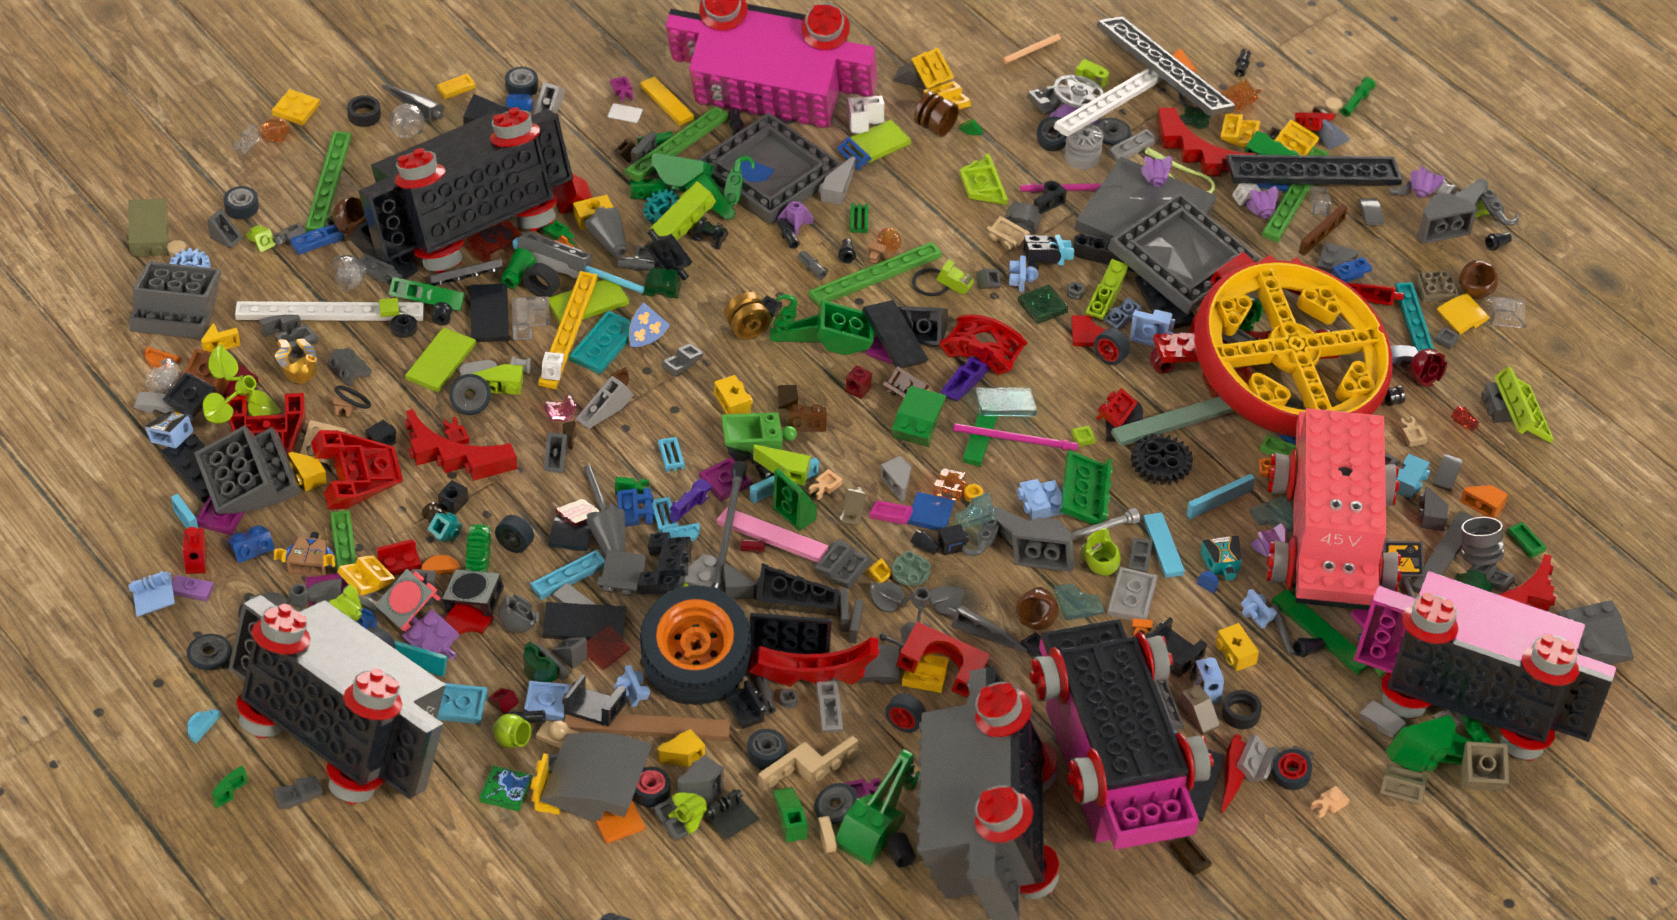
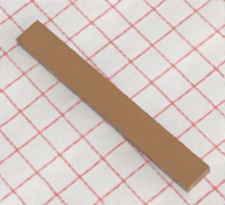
[565,714,730,741]

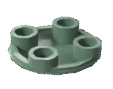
[891,551,931,586]

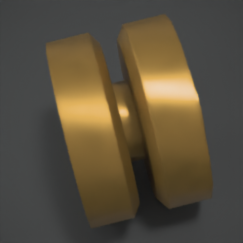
[724,292,771,340]

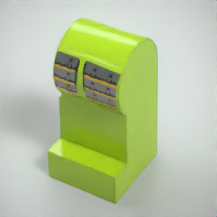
[1075,59,1109,88]
[936,259,974,294]

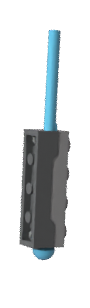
[512,231,645,293]

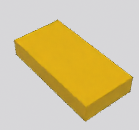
[437,73,476,99]

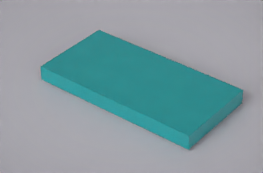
[569,310,631,375]

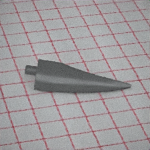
[382,84,445,122]
[946,606,1028,652]

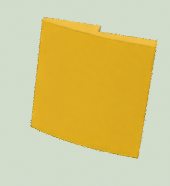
[910,47,954,89]
[923,81,971,110]
[1221,114,1260,148]
[1275,119,1320,156]
[1437,294,1490,335]
[338,555,396,596]
[902,654,949,693]

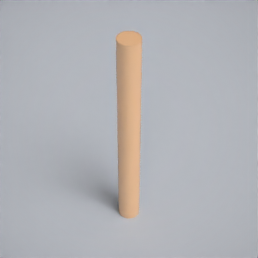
[1002,34,1061,64]

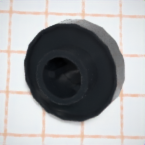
[390,314,418,338]

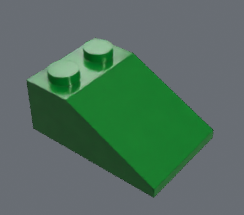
[892,386,946,447]
[773,468,817,531]

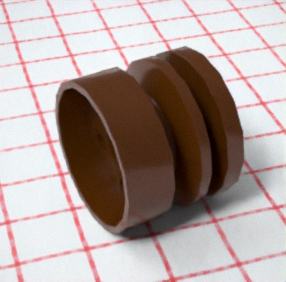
[914,91,959,137]

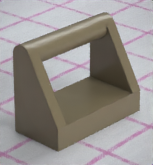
[1380,764,1428,804]

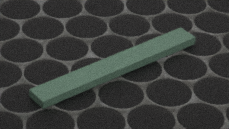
[1111,396,1235,446]

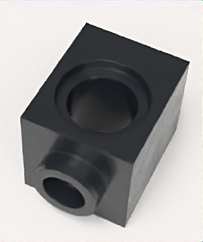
[365,419,397,446]
[438,480,468,515]

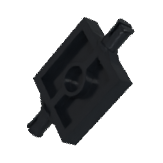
[645,228,693,281]

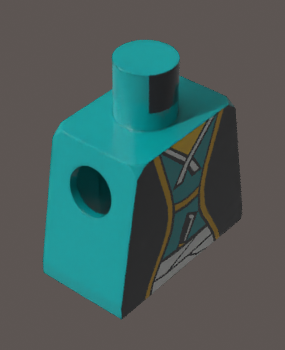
[1200,536,1242,581]

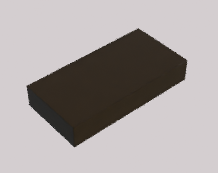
[1169,836,1212,875]

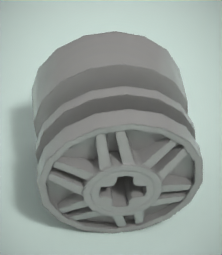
[1064,124,1104,170]

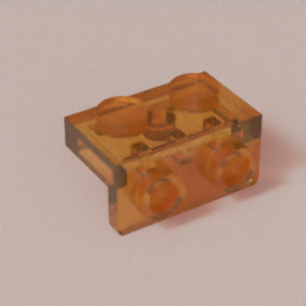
[1221,79,1262,112]

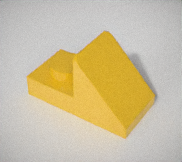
[201,323,240,352]

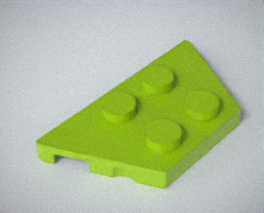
[959,154,1008,205]

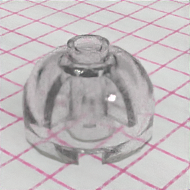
[390,104,425,138]
[332,255,366,292]
[145,357,182,394]

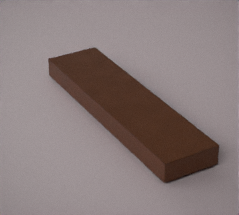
[1299,204,1347,256]

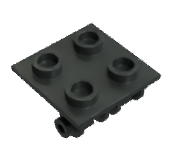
[703,789,759,840]

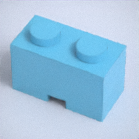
[1395,454,1430,499]

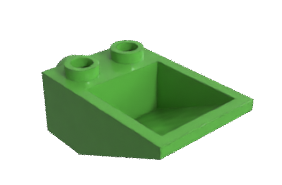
[721,412,797,453]

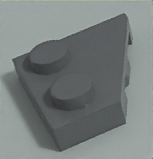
[1317,242,1359,274]

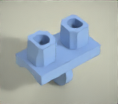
[1009,256,1038,292]
[1241,589,1277,629]
[614,665,650,707]

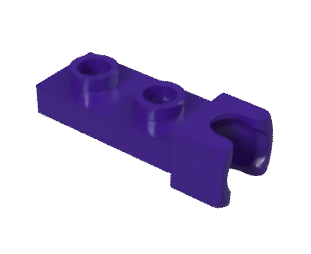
[669,478,712,523]

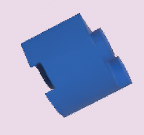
[506,93,533,112]

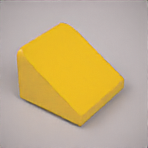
[863,558,892,583]

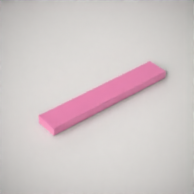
[717,507,828,563]

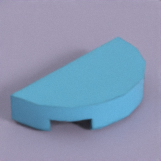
[661,523,700,542]
[187,709,221,744]

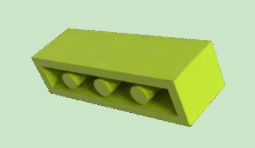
[649,182,716,240]

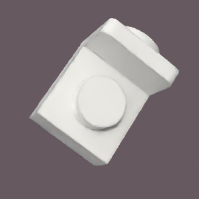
[1232,183,1261,206]
[541,352,564,380]

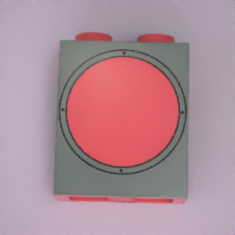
[375,569,441,632]

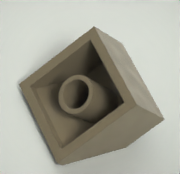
[1461,742,1509,791]

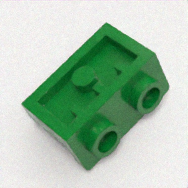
[630,179,667,199]

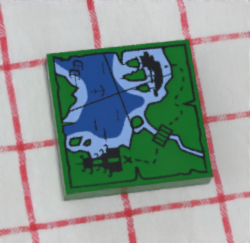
[479,765,533,812]

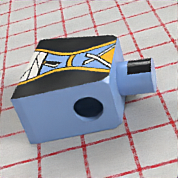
[145,411,193,448]
[1190,658,1224,704]

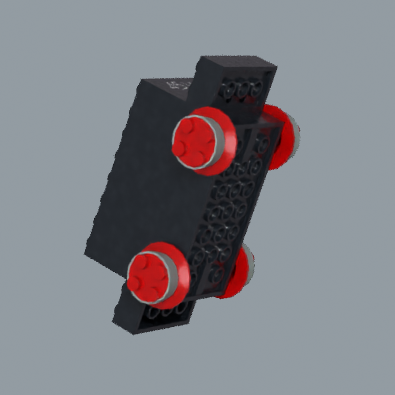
[358,107,573,273]

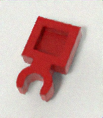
[443,416,470,444]

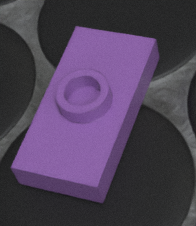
[172,575,214,602]

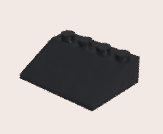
[750,613,832,654]

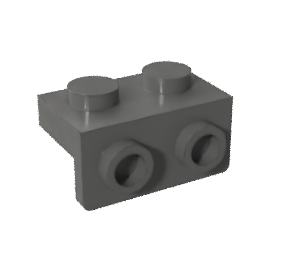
[327,348,372,386]

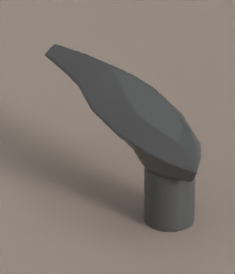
[1390,180,1412,197]

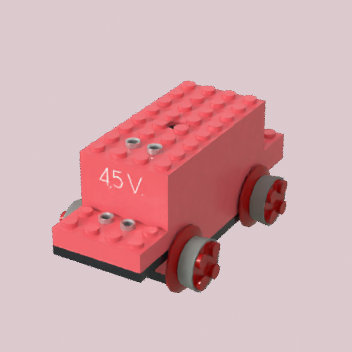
[1266,408,1401,610]

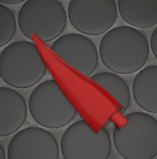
[1346,283,1404,306]
[1220,734,1247,813]

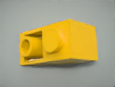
[288,452,327,492]
[657,729,705,767]

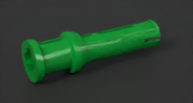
[1340,77,1376,117]

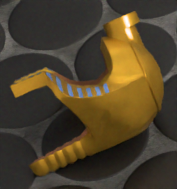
[275,339,317,384]

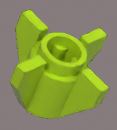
[329,584,362,622]
[668,793,706,834]

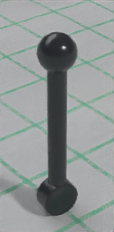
[879,633,904,648]

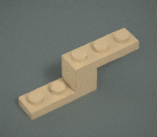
[758,736,858,791]

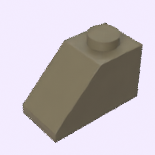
[1179,684,1219,735]

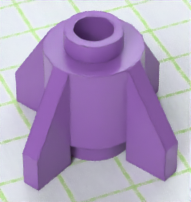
[1141,156,1172,187]
[1410,166,1445,198]
[1246,186,1278,219]
[777,201,813,236]
[1251,523,1287,557]

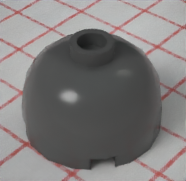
[498,594,539,633]

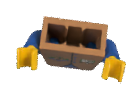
[273,532,336,576]

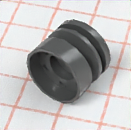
[1461,517,1504,565]

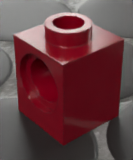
[845,365,872,399]

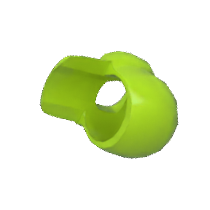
[1080,528,1121,576]

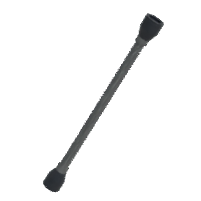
[711,461,747,592]

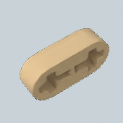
[817,816,836,853]

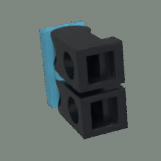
[1023,235,1074,266]

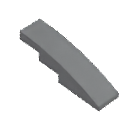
[816,678,843,732]

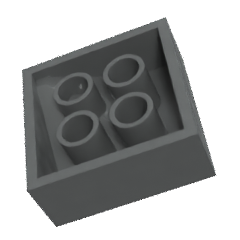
[1557,600,1634,665]

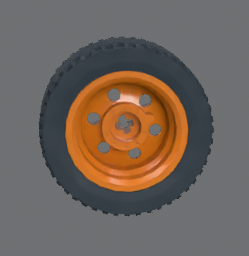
[640,585,751,705]

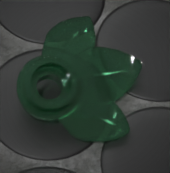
[1179,106,1211,129]

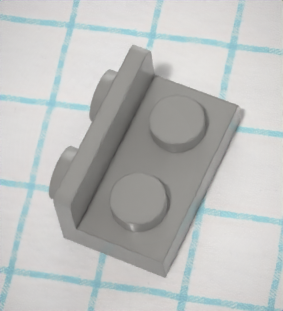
[1237,735,1279,782]

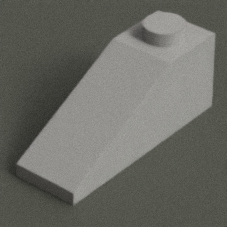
[819,157,855,205]
[576,376,634,429]

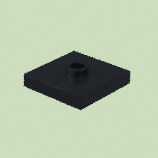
[163,372,217,419]

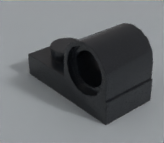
[1033,181,1067,215]

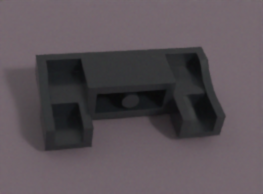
[637,532,693,595]

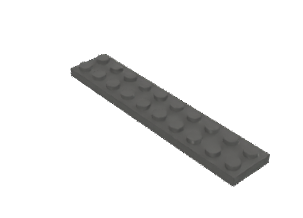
[1097,16,1235,116]

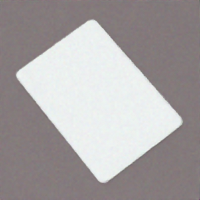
[607,103,643,123]

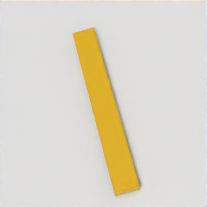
[538,271,598,390]

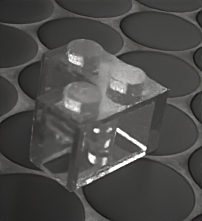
[512,297,550,340]

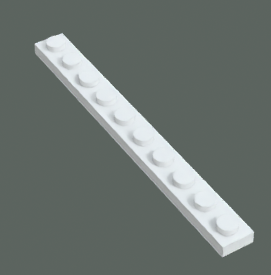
[1054,69,1162,136]
[235,301,424,321]

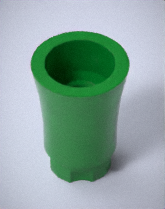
[501,248,537,289]

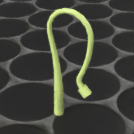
[1145,147,1215,193]

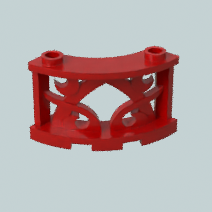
[939,314,1028,376]

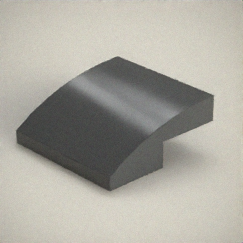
[814,541,872,589]
[858,645,900,685]

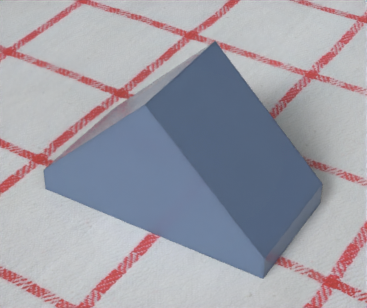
[1319,119,1350,149]

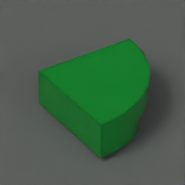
[958,119,983,136]

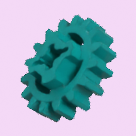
[643,189,679,225]

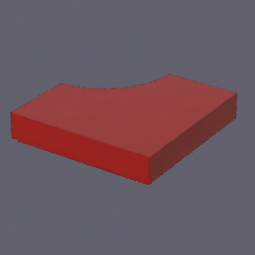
[1071,315,1106,347]
[444,603,494,635]

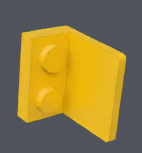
[531,753,561,815]

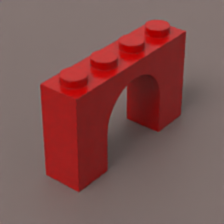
[896,622,990,698]

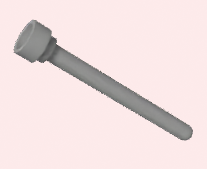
[1071,508,1140,540]

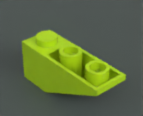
[467,364,524,395]
[753,444,811,486]

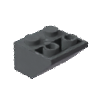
[677,755,724,806]

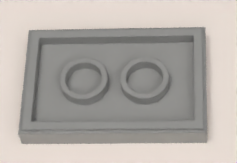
[1107,567,1158,621]

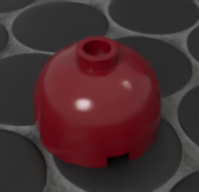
[1410,349,1447,387]

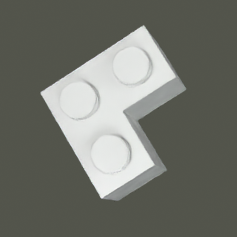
[848,96,884,133]

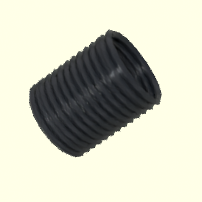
[885,833,916,867]

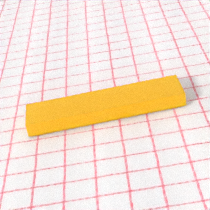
[640,76,694,126]

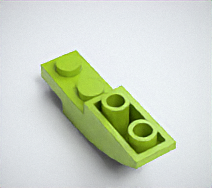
[1086,259,1129,320]

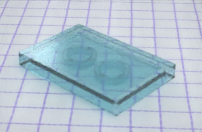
[975,387,1037,416]

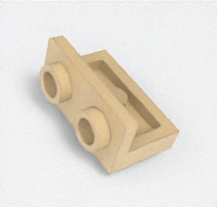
[986,216,1030,251]

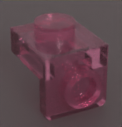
[543,395,577,421]

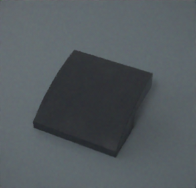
[548,515,592,551]

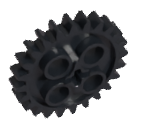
[1130,433,1193,485]

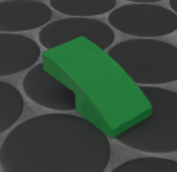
[212,765,248,809]

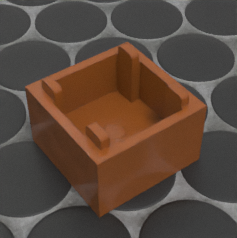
[183,348,229,396]

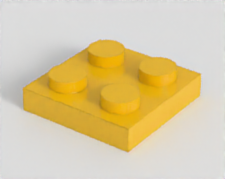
[272,89,320,126]

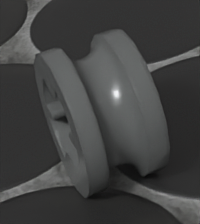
[1067,282,1084,300]
[780,689,798,708]

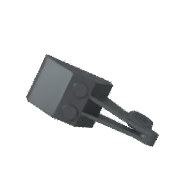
[1418,179,1519,244]
[962,507,1075,572]

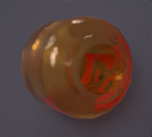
[262,118,290,142]
[877,228,902,253]

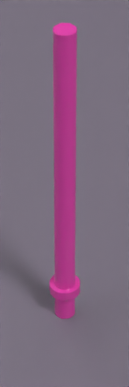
[1020,183,1101,193]
[953,423,1078,451]

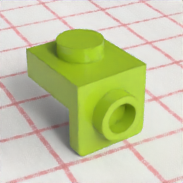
[246,225,276,252]

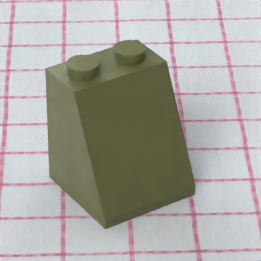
[128,199,170,257]

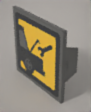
[1383,541,1424,577]

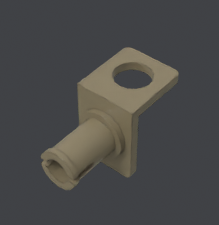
[840,487,866,525]

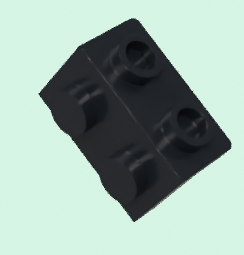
[725,680,766,729]

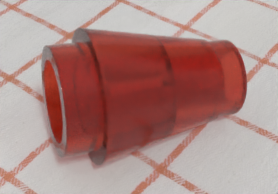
[1451,405,1480,431]

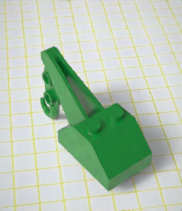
[652,153,755,220]
[770,294,874,355]
[1385,714,1493,773]
[835,749,920,867]

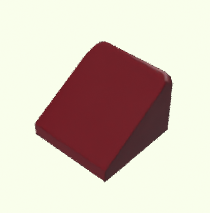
[487,688,519,714]

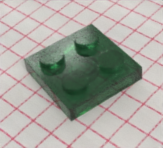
[1018,284,1069,324]

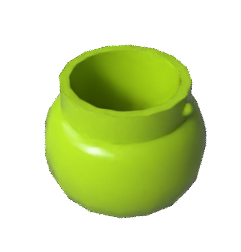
[493,714,531,749]

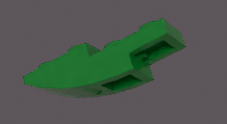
[389,277,465,311]

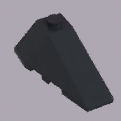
[351,221,418,280]
[898,306,948,345]

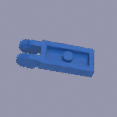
[290,225,344,255]

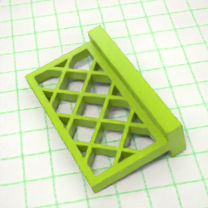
[1494,366,1554,443]

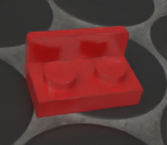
[1295,112,1335,130]
[1095,388,1138,428]
[376,539,422,576]

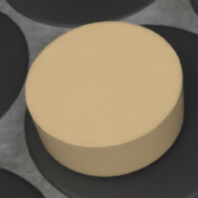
[1325,97,1343,114]
[167,240,186,257]

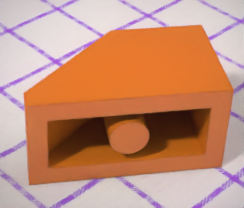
[1460,485,1508,518]

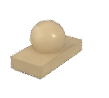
[536,720,580,748]

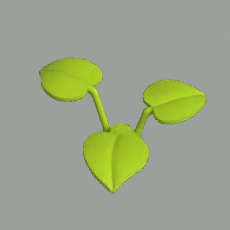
[203,344,281,424]

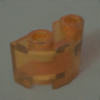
[933,468,967,501]

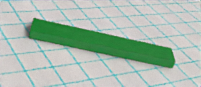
[1272,589,1370,675]

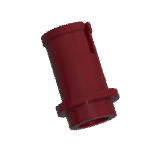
[740,538,766,554]

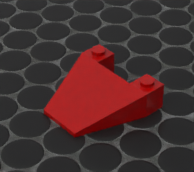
[226,393,306,459]
[311,430,403,510]

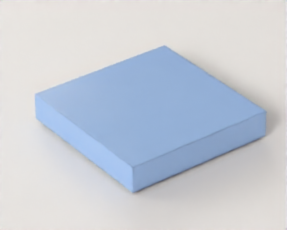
[524,681,570,721]

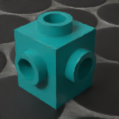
[427,512,463,542]

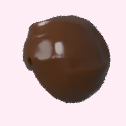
[332,196,367,236]
[1459,260,1498,300]
[1016,587,1059,630]

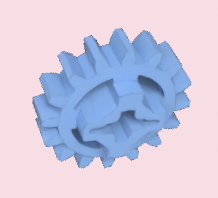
[169,248,211,268]

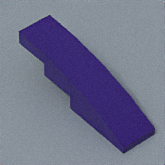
[940,356,990,402]

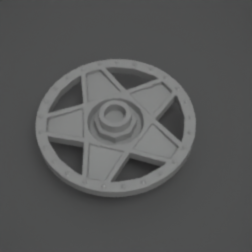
[1053,75,1104,108]

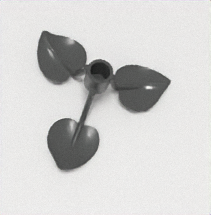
[249,579,342,611]
[870,582,965,644]

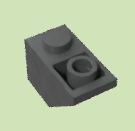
[1418,487,1448,531]

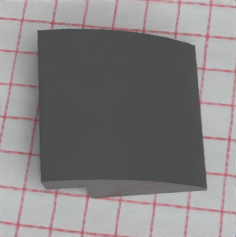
[129,261,221,339]
[194,425,301,514]
[540,732,652,822]

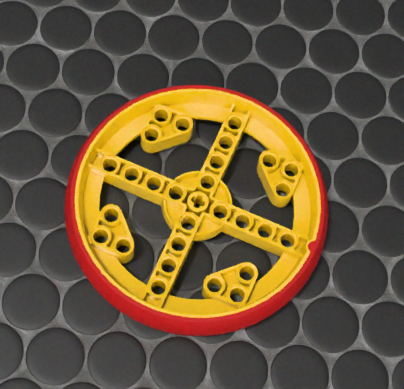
[1194,260,1392,437]

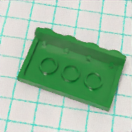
[1060,450,1113,525]

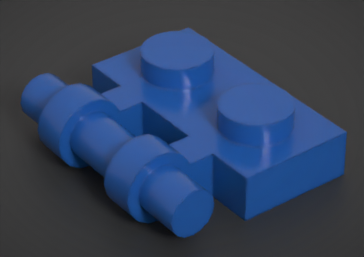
[617,488,654,527]

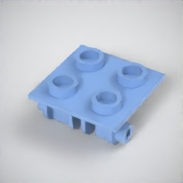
[128,571,175,617]

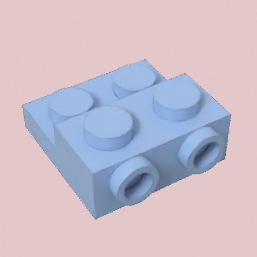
[1129,310,1175,347]
[1017,479,1064,520]

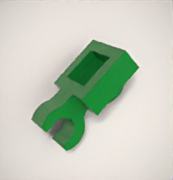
[543,220,575,245]
[615,476,649,495]

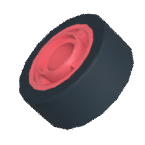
[633,767,670,807]

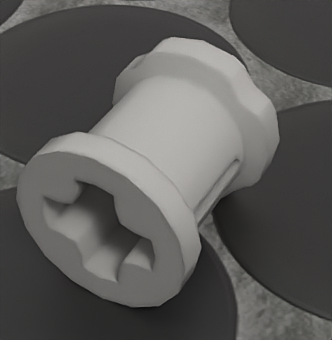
[511,356,531,375]

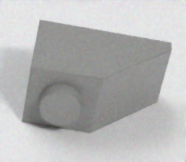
[534,82,566,114]
[880,456,912,502]

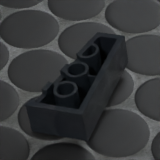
[757,563,839,616]

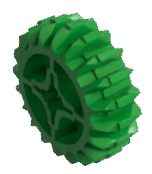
[465,524,491,572]

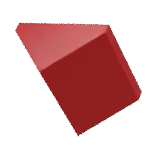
[552,173,593,214]

